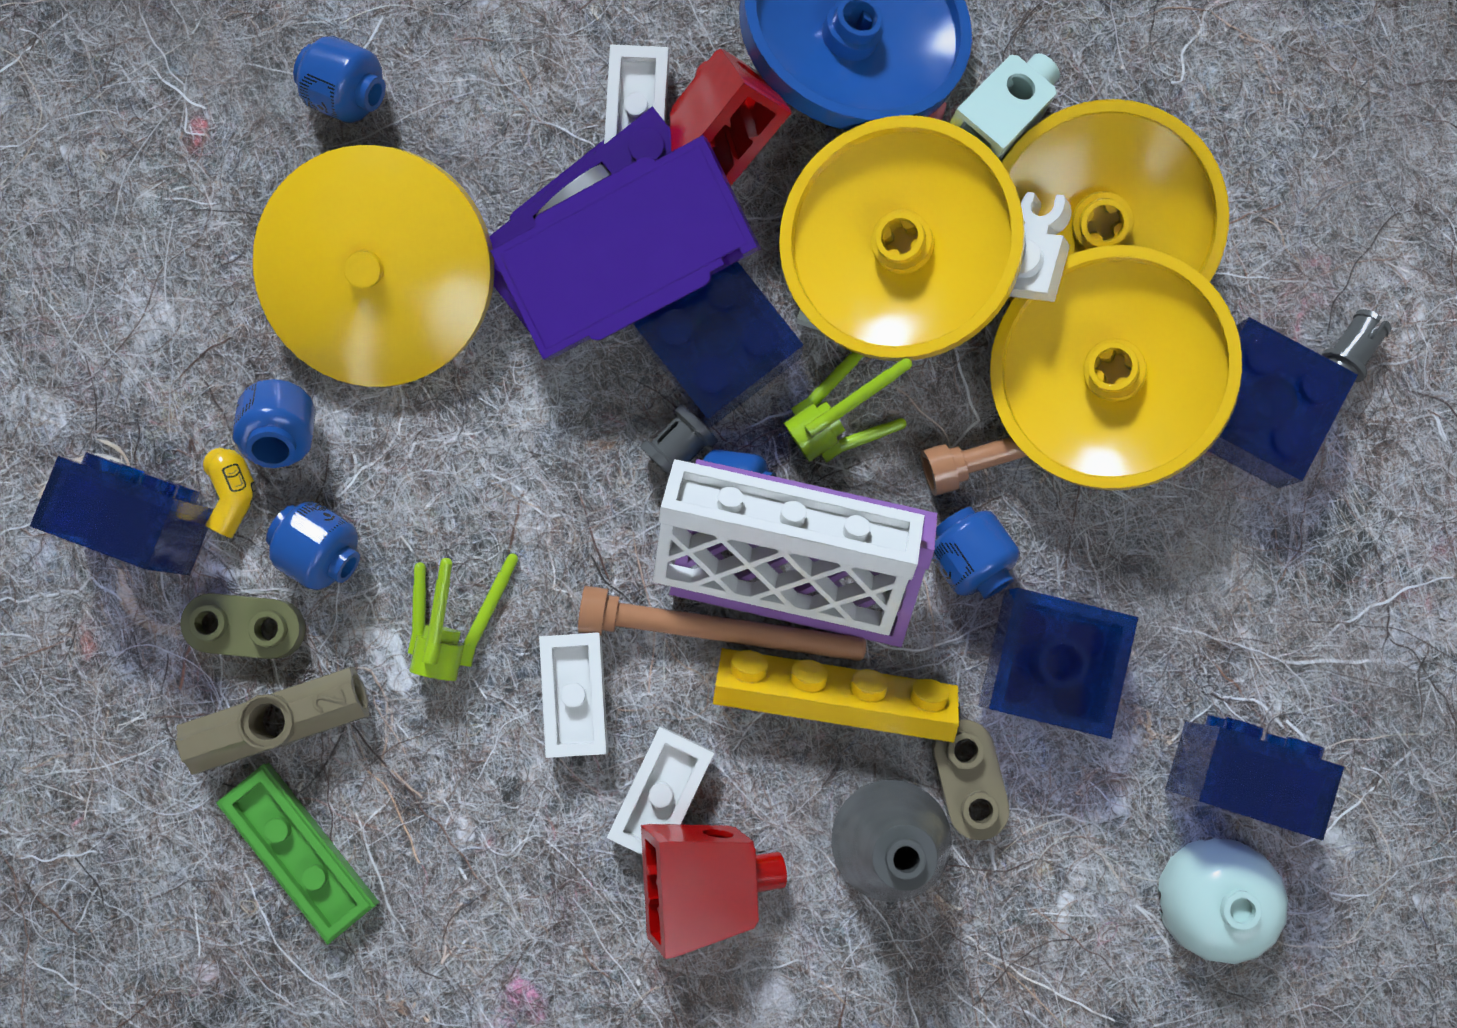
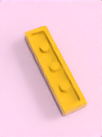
[712,648,959,743]

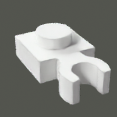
[1009,192,1072,302]

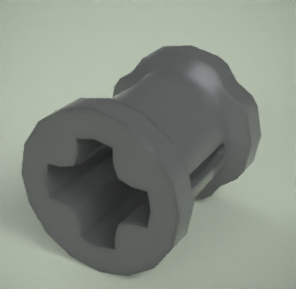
[639,404,718,476]

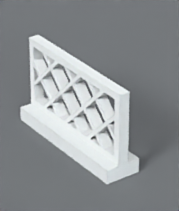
[653,459,925,636]

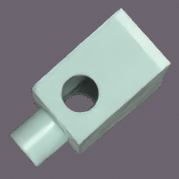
[950,53,1060,161]

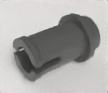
[1320,309,1392,388]

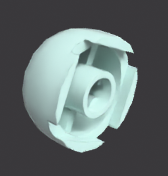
[1158,838,1288,964]

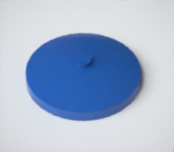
[739,0,972,130]

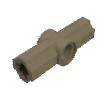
[175,667,370,775]

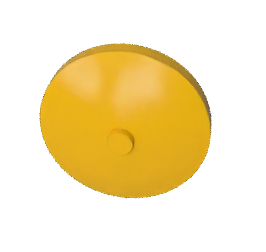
[1001,99,1229,302]
[779,115,1025,361]
[252,145,494,387]
[990,245,1242,491]

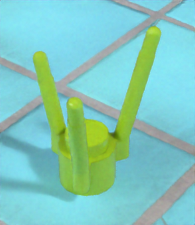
[783,352,912,463]
[407,553,518,681]

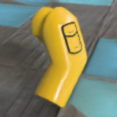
[203,447,256,539]

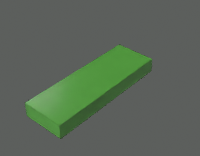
[216,763,380,945]

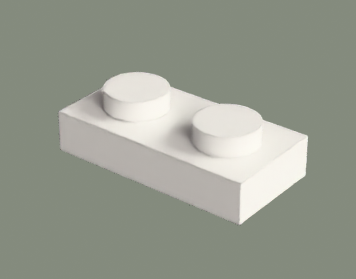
[604,44,670,144]
[539,633,608,758]
[607,726,714,855]

